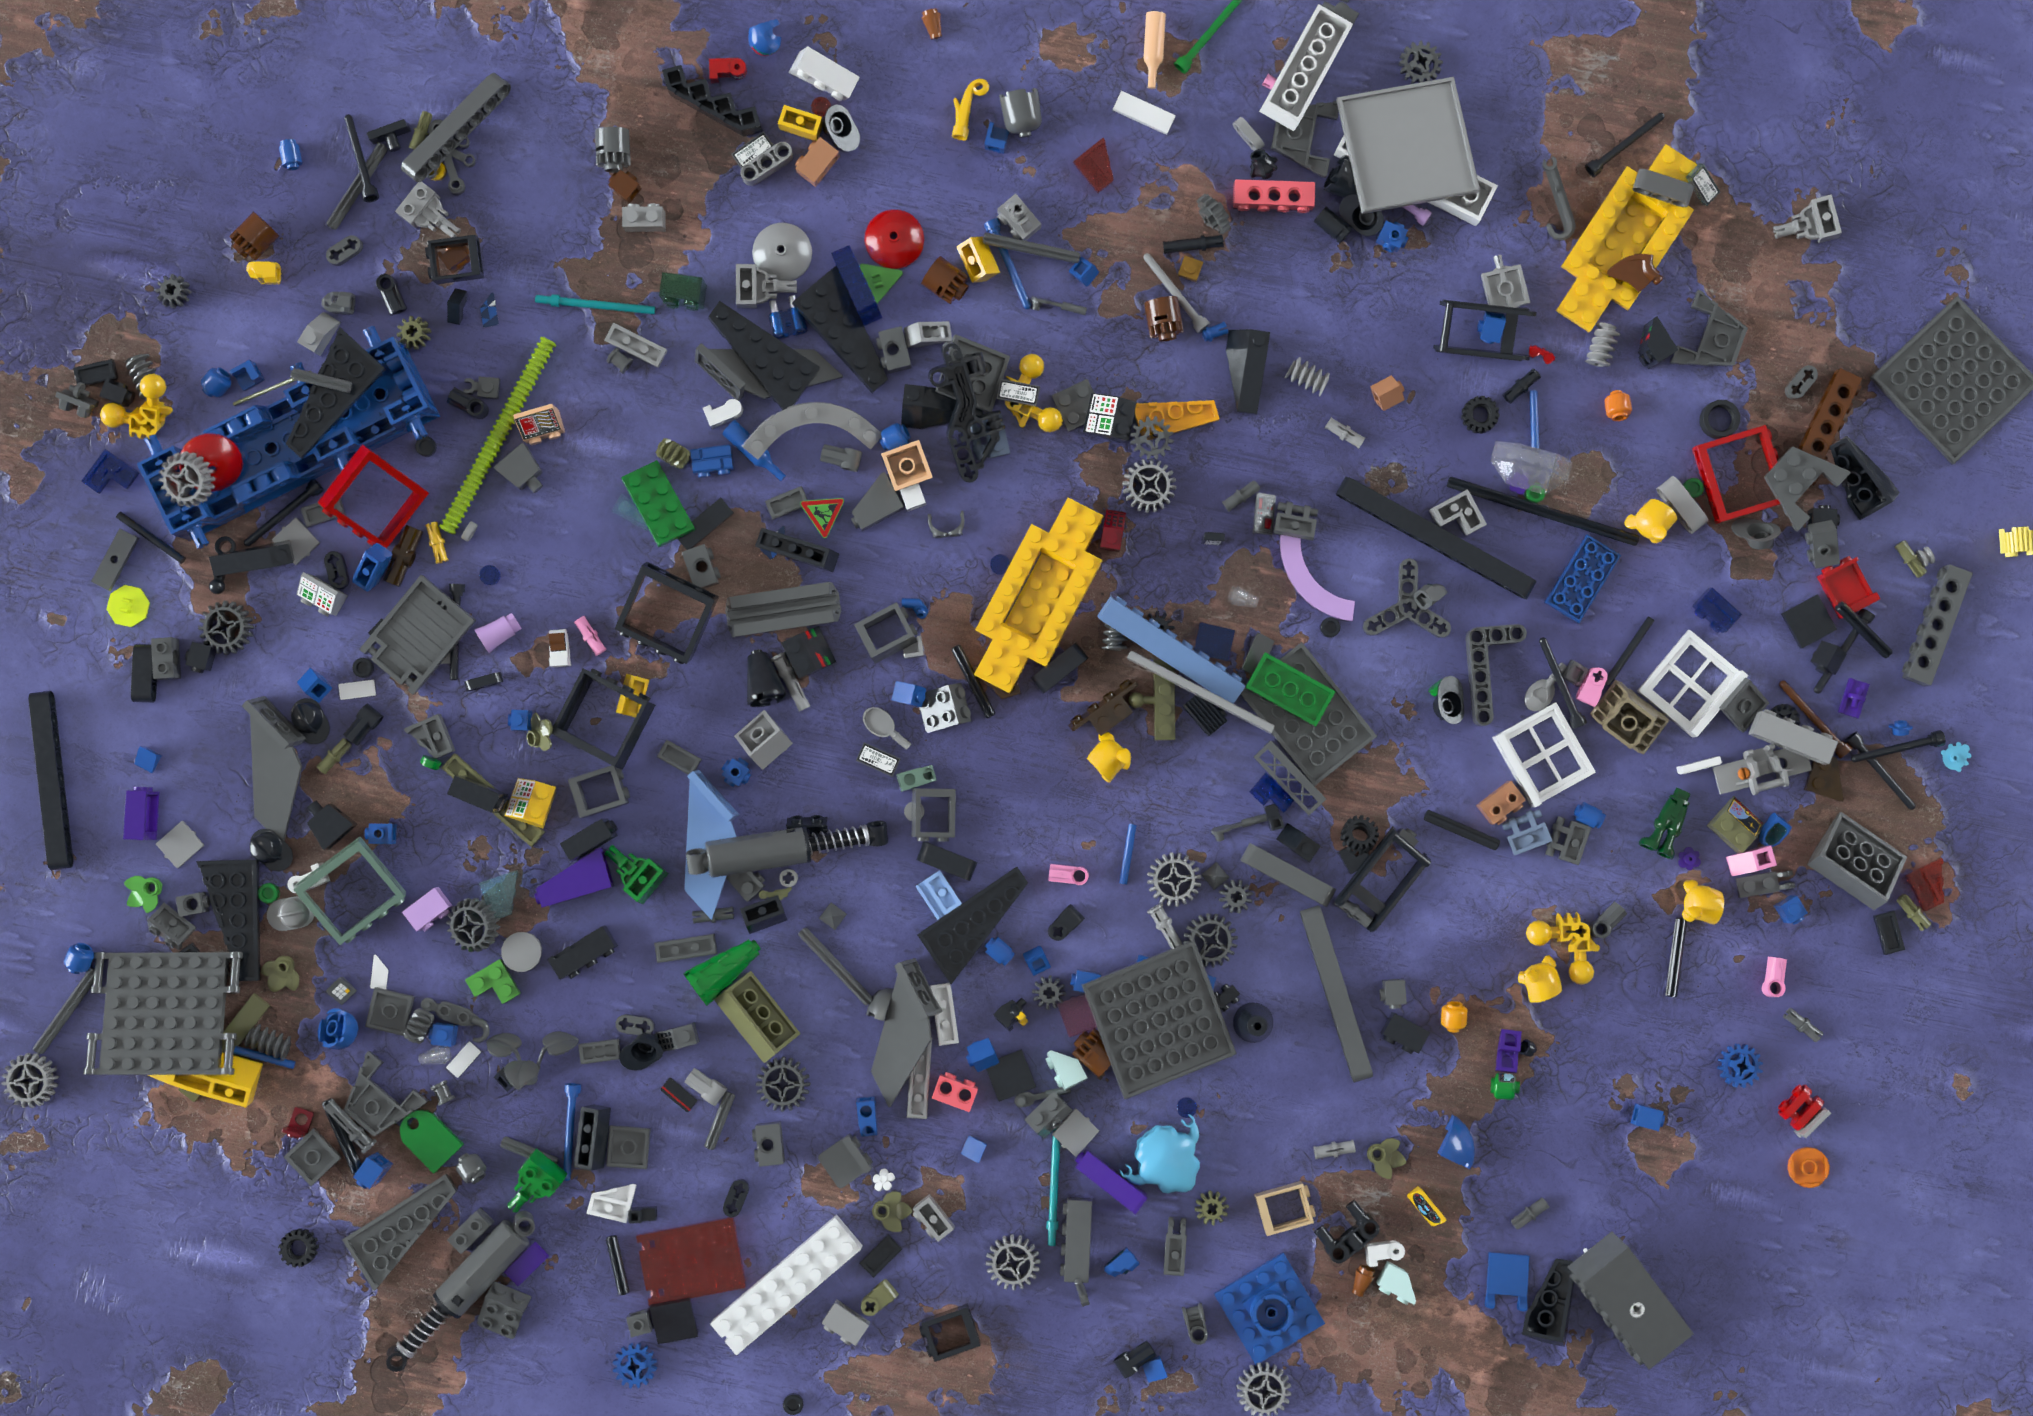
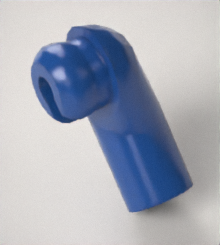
[902,598,928,619]

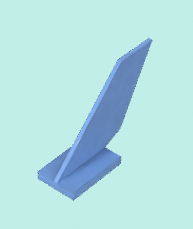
[684,770,740,920]

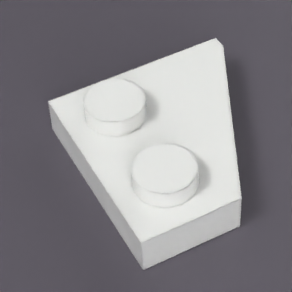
[586,1184,637,1223]

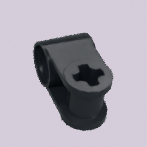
[1048,904,1085,941]

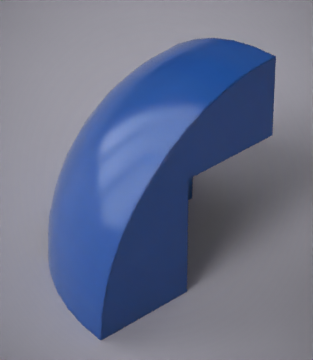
[1438,1114,1475,1169]

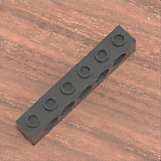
[1902,564,1973,686]

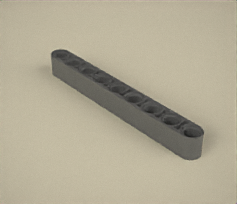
[1300,905,1373,1083]

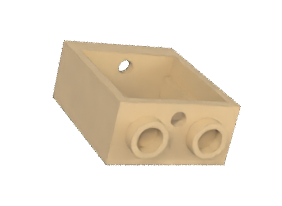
[1254,1181,1316,1236]

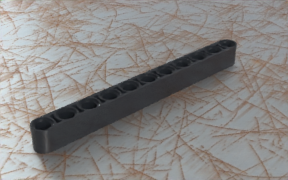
[1336,476,1537,600]

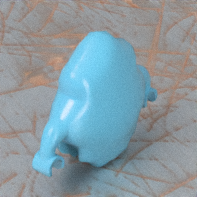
[1119,1114,1200,1194]

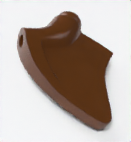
[1607,254,1663,293]

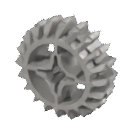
[158,451,216,507]
[1122,459,1176,513]
[1147,852,1201,907]
[1,1053,59,1108]
[986,1234,1040,1290]
[1236,1362,1291,1416]

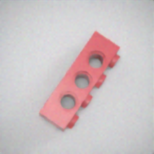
[1233,179,1315,213]

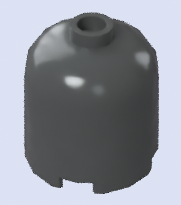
[999,88,1042,138]

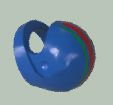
[748,19,781,56]

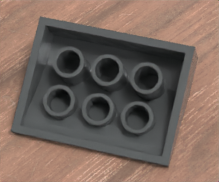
[1807,812,1907,910]

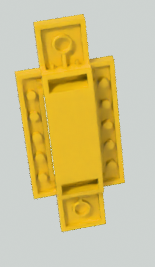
[1556,144,1699,332]
[974,498,1104,694]

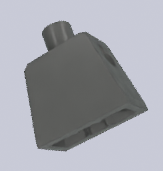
[494,442,543,493]

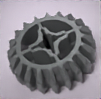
[198,600,255,655]
[446,898,501,952]
[1183,913,1238,968]
[756,1056,811,1112]

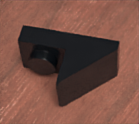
[1276,823,1321,863]

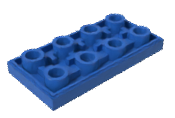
[1544,534,1621,623]

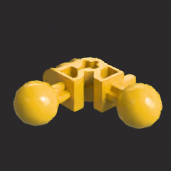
[1005,354,1063,433]
[100,374,173,439]
[1526,912,1600,985]

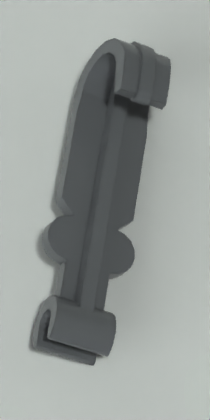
[1542,156,1576,241]

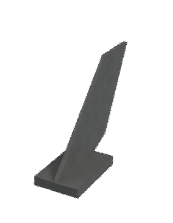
[695,343,843,401]
[242,696,306,841]
[871,958,942,1108]

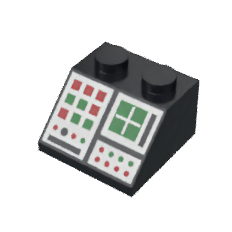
[1083,393,1137,442]

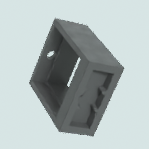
[854,602,918,664]
[568,765,630,818]
[911,788,956,841]

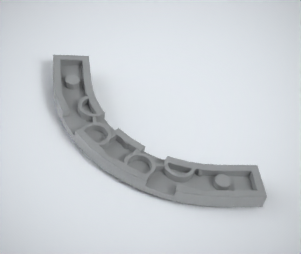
[742,402,881,459]

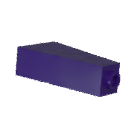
[535,848,614,908]
[1075,1149,1148,1215]

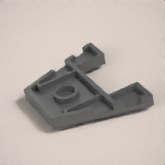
[1271,101,1339,178]
[1670,289,1748,367]
[1764,446,1851,532]
[344,1051,429,1136]

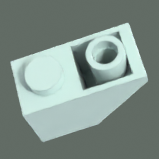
[1045,1050,1087,1091]
[1376,1261,1416,1305]

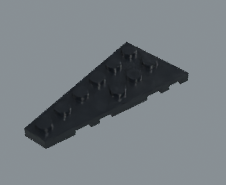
[792,265,888,393]
[708,301,820,410]
[286,327,386,459]
[196,859,260,981]
[917,866,1028,984]

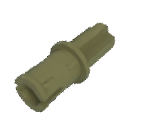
[409,111,433,150]
[1894,540,1927,578]
[316,738,352,774]
[1897,894,1931,931]

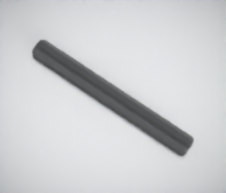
[326,143,388,230]
[983,233,1080,263]
[798,927,873,1005]
[33,968,95,1054]

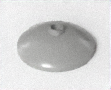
[752,223,812,281]

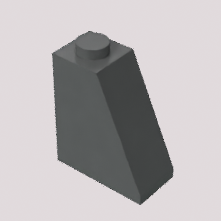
[851,472,904,532]

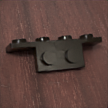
[1068,679,1138,736]

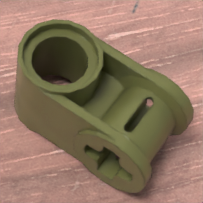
[861,1278,899,1316]

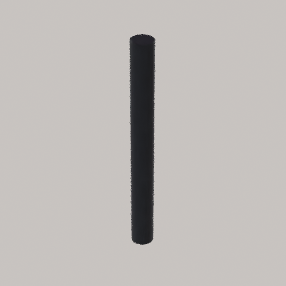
[116,512,186,564]
[1605,616,1655,687]

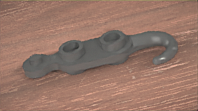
[421,997,490,1043]

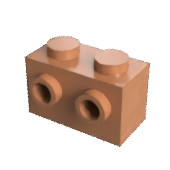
[795,137,840,187]
[1476,781,1526,825]

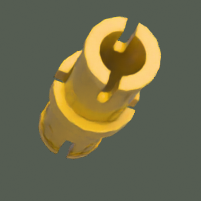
[425,522,448,564]

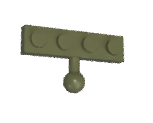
[1128,660,1175,740]

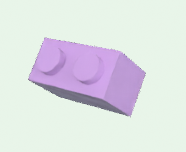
[402,887,453,932]

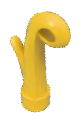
[952,79,989,141]

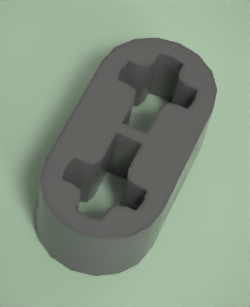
[326,235,363,266]
[1785,365,1818,400]
[616,1014,655,1035]

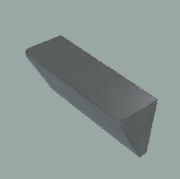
[1240,632,1275,675]

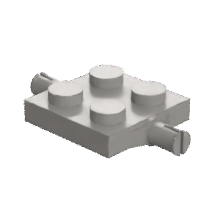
[1481,255,1530,308]

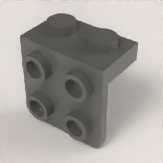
[920,683,971,733]
[818,1133,873,1188]
[477,1281,532,1339]

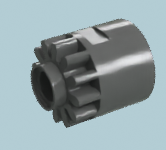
[595,127,631,173]

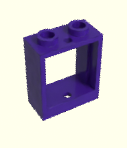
[123,787,160,840]

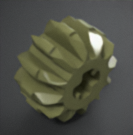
[396,316,432,350]
[656,438,691,469]
[1194,1190,1229,1225]

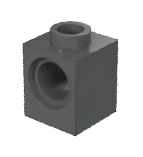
[175,892,210,917]
[626,1308,654,1337]

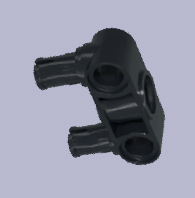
[1314,1200,1380,1264]

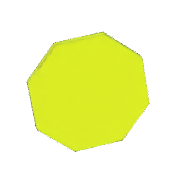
[107,585,150,627]

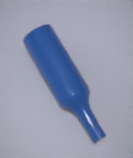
[722,420,786,481]

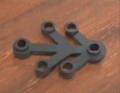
[427,119,476,195]

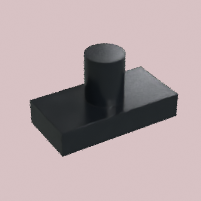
[366,119,411,152]

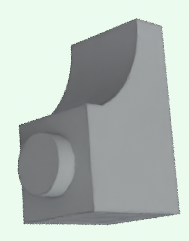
[904,321,952,348]

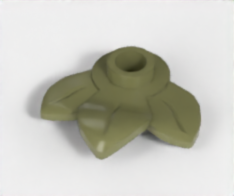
[527,713,553,751]
[261,956,299,992]
[1367,1138,1406,1179]
[872,1191,913,1232]

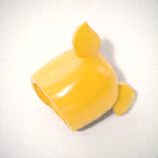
[1624,499,1678,543]
[1087,732,1131,783]
[1682,880,1724,925]
[1518,955,1562,1003]

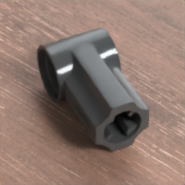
[820,444,863,472]
[1589,901,1627,938]

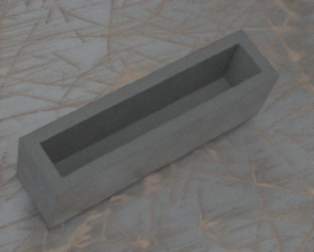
[1060,1197,1092,1283]

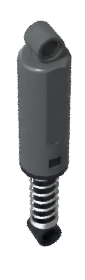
[686,821,888,878]
[386,1211,535,1372]

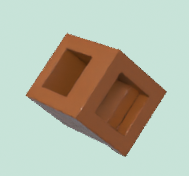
[438,246,470,274]

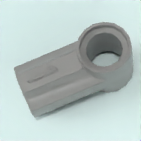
[684,1068,727,1106]

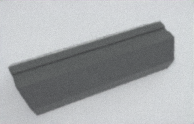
[725,582,842,637]

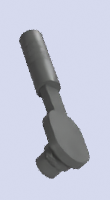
[1031,296,1087,315]
[1211,814,1267,842]
[1014,1087,1071,1108]

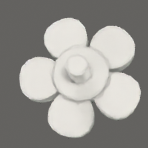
[873,1169,895,1192]

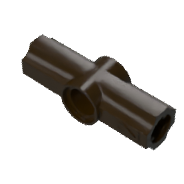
[383,525,423,587]

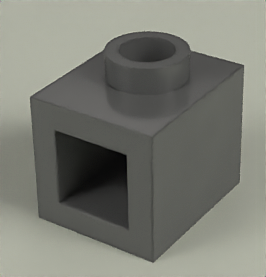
[1379,979,1407,1009]

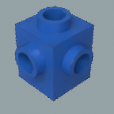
[1375,220,1409,253]
[721,757,752,787]

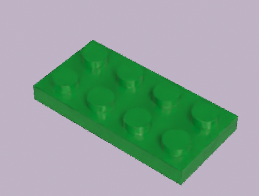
[621,460,695,547]
[1245,652,1336,727]

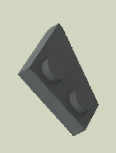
[404,714,456,759]

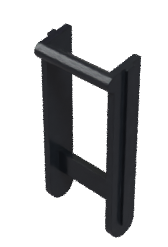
[1433,300,1537,361]
[1335,826,1431,932]

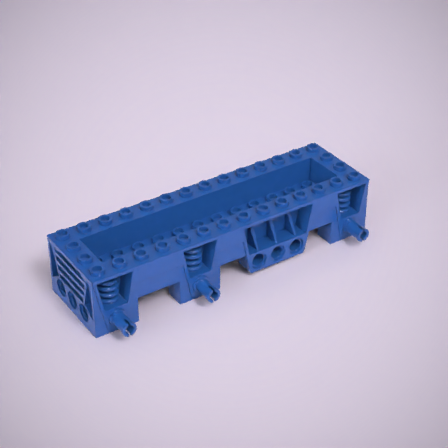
[137,326,441,549]

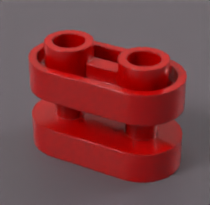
[1778,1084,1824,1131]

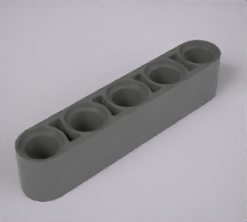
[1240,843,1336,907]

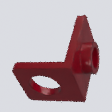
[281,1107,314,1139]

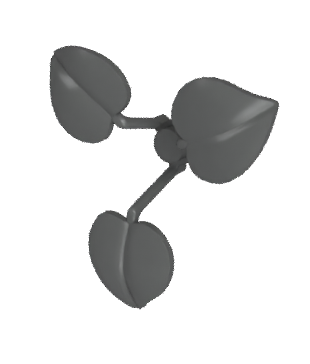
[486,1031,579,1091]

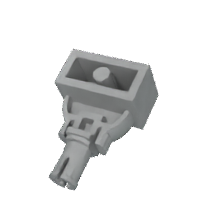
[395,181,461,238]
[997,194,1041,241]
[1773,194,1842,243]
[736,264,797,308]

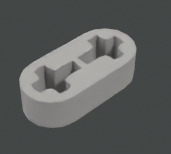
[1232,117,1265,151]

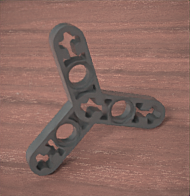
[1363,558,1451,638]

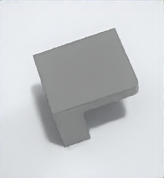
[903,636,924,659]

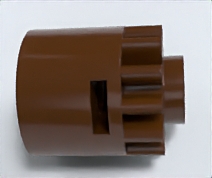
[229,211,280,261]
[921,256,969,304]
[1144,296,1184,342]
[1072,1028,1111,1077]

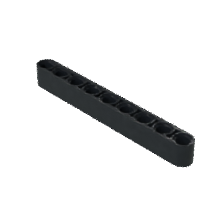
[28,690,73,870]

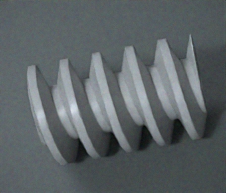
[1585,322,1620,367]
[1284,357,1330,397]

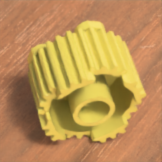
[1999,526,2033,557]

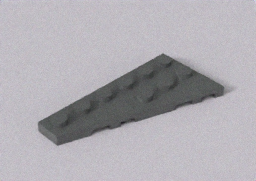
[342,1174,458,1291]

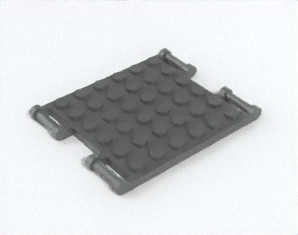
[83,952,243,1075]

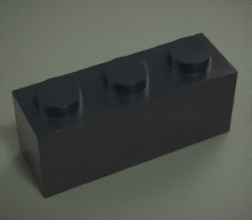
[574,1104,611,1171]

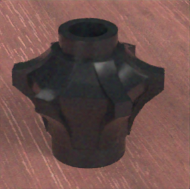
[1250,149,1278,179]

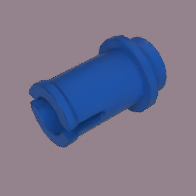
[1201,322,1228,342]

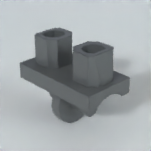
[55,382,99,418]

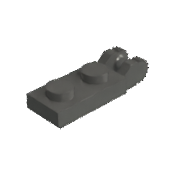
[1735,870,1795,898]
[1163,1217,1187,1276]

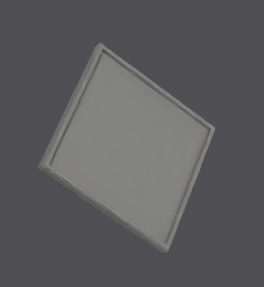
[1336,77,1480,214]

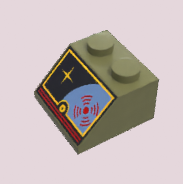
[1706,796,1764,853]

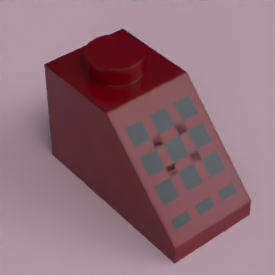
[1100,509,1126,552]

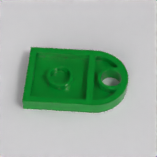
[400,1110,464,1174]

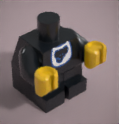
[993,997,1028,1032]

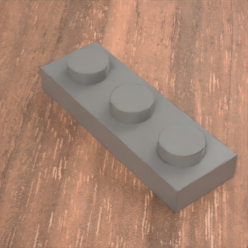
[604,323,668,368]

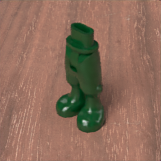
[1638,788,1691,860]

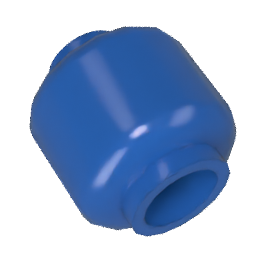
[201,367,231,397]
[880,423,911,451]
[64,943,94,974]

